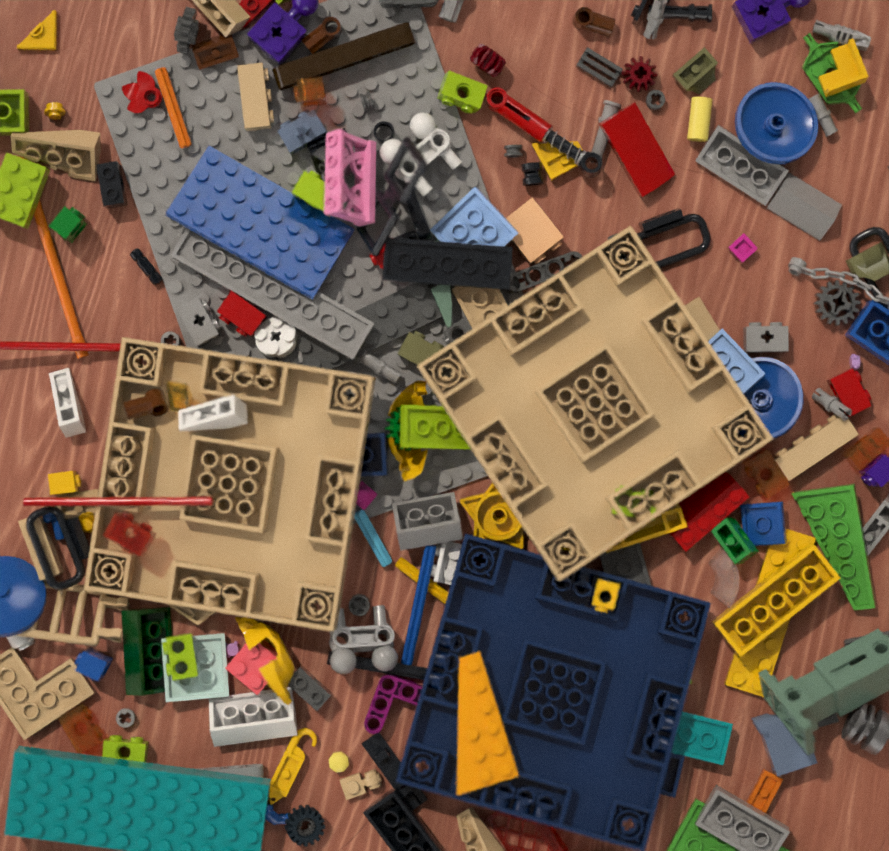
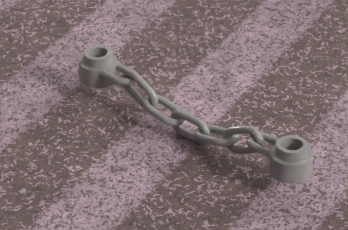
[788,257,889,309]

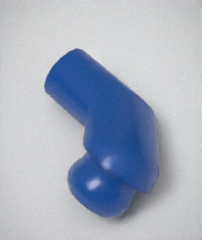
[43,514,64,540]
[266,804,289,825]

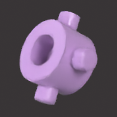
[849,354,860,370]
[225,641,239,658]

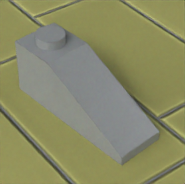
[863,495,889,556]

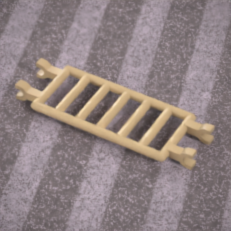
[15,579,129,646]

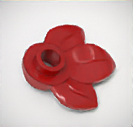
[121,71,162,113]

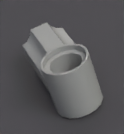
[439,0,464,23]

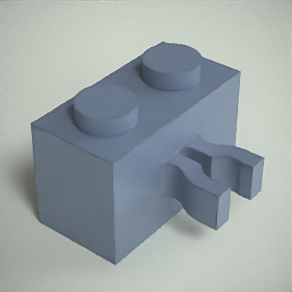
[277,109,327,155]

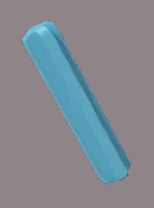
[354,509,392,567]

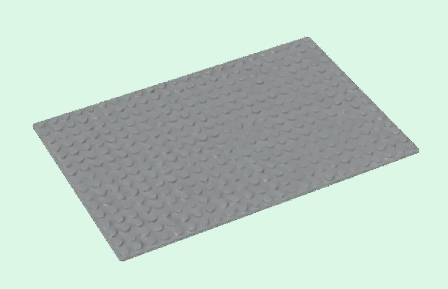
[94,0,524,524]

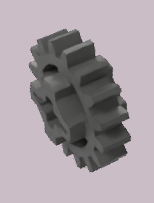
[174,7,200,54]
[813,280,861,326]

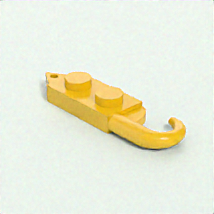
[269,728,317,805]

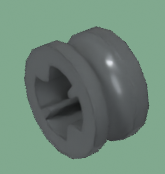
[645,90,665,110]
[359,91,375,112]
[504,145,523,158]

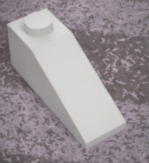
[49,368,86,438]
[179,395,248,431]

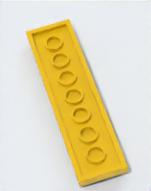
[724,528,815,697]

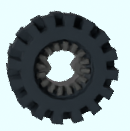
[285,805,325,847]

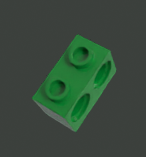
[49,206,87,243]

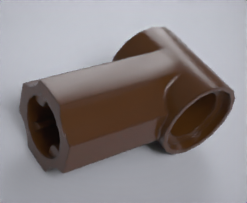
[572,7,616,37]
[302,17,342,54]
[123,388,168,420]

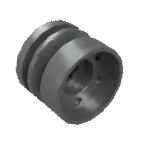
[841,703,889,755]

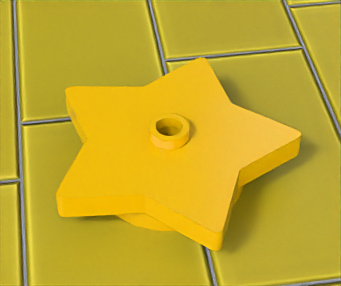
[460,482,523,549]

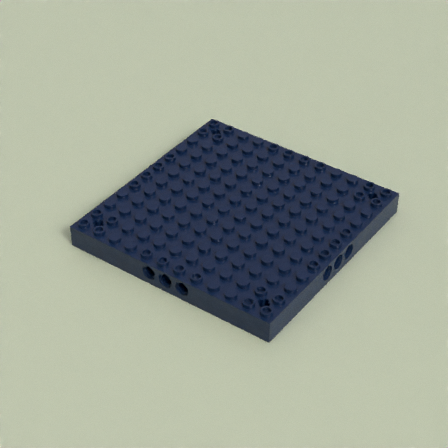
[396,534,711,851]

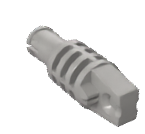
[812,19,871,51]

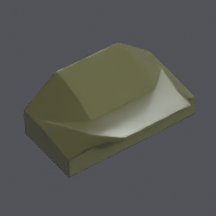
[672,47,718,94]
[846,242,889,281]

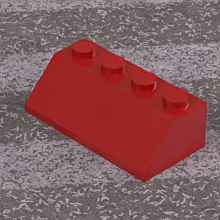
[668,471,750,552]

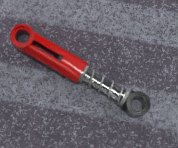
[487,87,602,178]

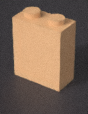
[506,198,563,265]

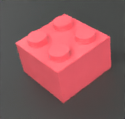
[225,639,278,695]

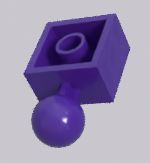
[247,0,319,66]
[731,0,811,44]

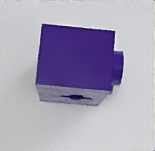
[859,454,889,487]

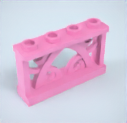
[324,129,376,227]

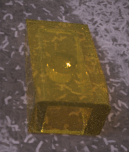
[166,381,194,412]

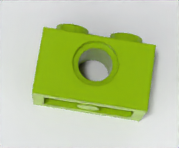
[437,71,488,114]
[102,735,148,762]

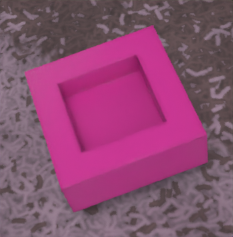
[728,233,758,263]
[356,481,378,510]

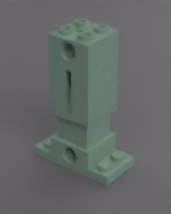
[759,629,889,755]

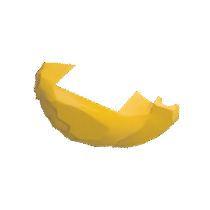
[387,381,428,481]
[235,617,294,705]

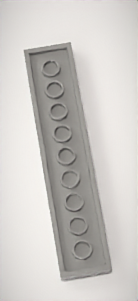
[170,228,375,361]

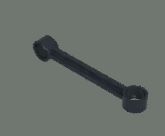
[373,121,432,240]
[327,651,427,680]

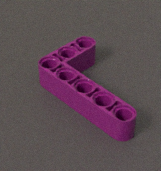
[364,674,423,734]

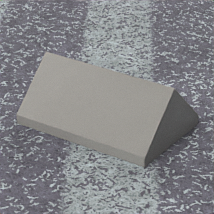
[767,172,842,241]

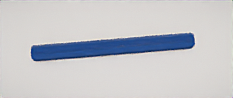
[401,545,436,666]

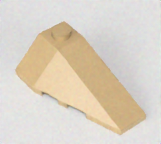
[11,130,101,181]
[456,808,504,851]

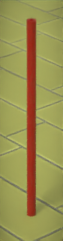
[0,341,121,352]
[23,497,213,506]

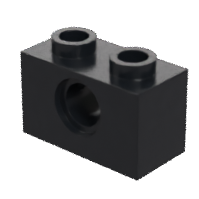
[96,161,127,209]

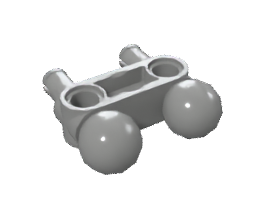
[329,605,398,674]

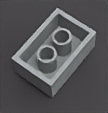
[392,492,463,551]

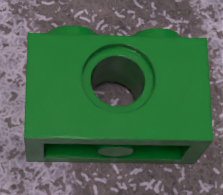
[711,518,759,565]

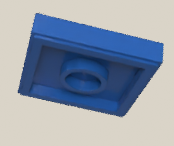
[741,501,787,546]

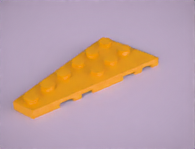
[457,652,519,795]

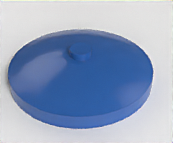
[735,82,818,164]
[737,357,804,439]
[0,556,46,637]

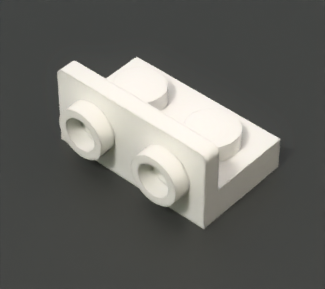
[431,542,462,585]

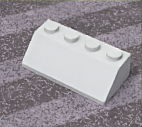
[209,687,298,747]

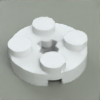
[254,316,298,358]

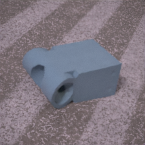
[751,713,817,776]

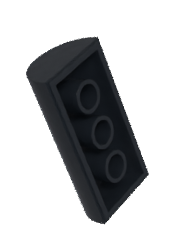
[363,787,444,851]

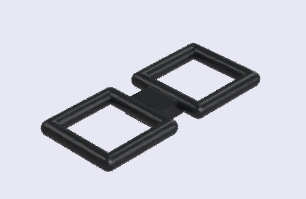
[357,137,428,256]

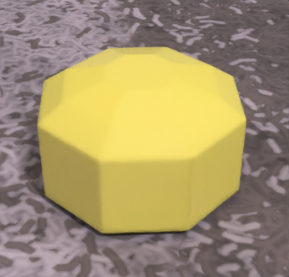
[329,751,349,773]

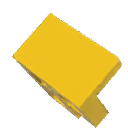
[818,38,869,97]

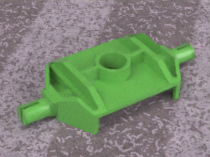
[802,33,862,113]

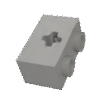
[176,297,221,348]
[743,322,789,353]

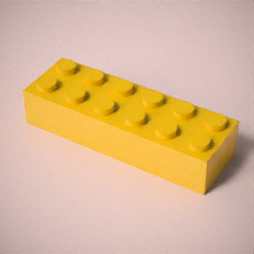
[711,544,840,657]

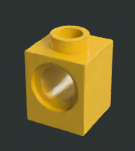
[48,471,81,495]
[591,580,620,613]

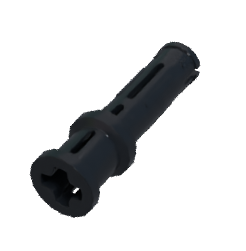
[648,3,712,23]

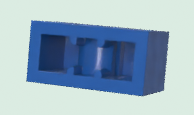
[74,647,113,681]

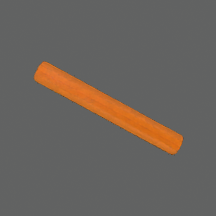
[155,67,192,149]

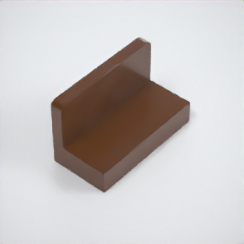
[192,34,239,70]

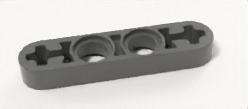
[509,251,582,293]

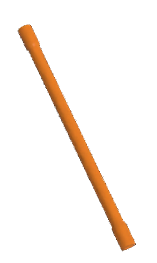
[18,156,89,359]

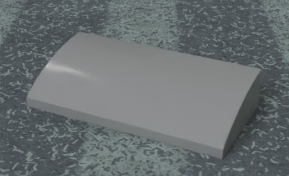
[695,124,789,206]
[695,785,790,851]

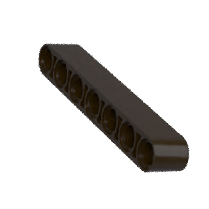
[272,22,416,90]

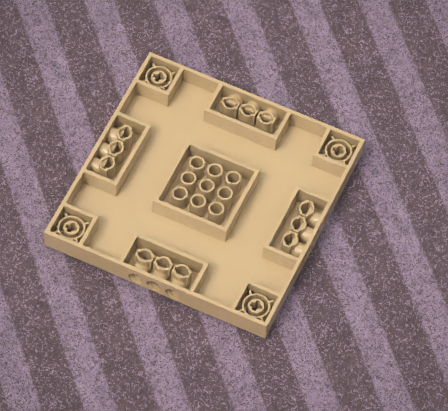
[417,226,773,581]
[84,337,376,631]

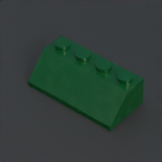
[121,607,172,696]

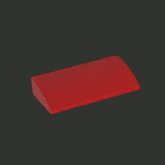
[599,102,675,197]

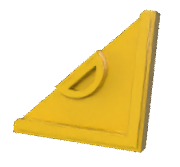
[17,10,57,50]

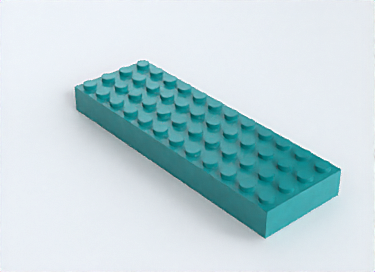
[4,746,271,851]

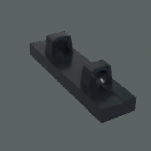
[362,732,428,810]

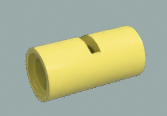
[687,97,713,142]

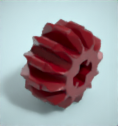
[470,44,506,77]
[622,56,658,93]

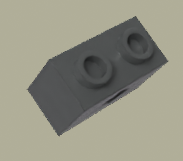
[288,665,332,711]

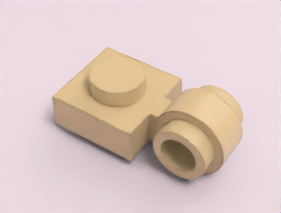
[339,769,382,800]

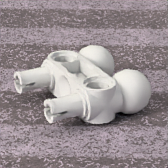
[380,113,462,196]

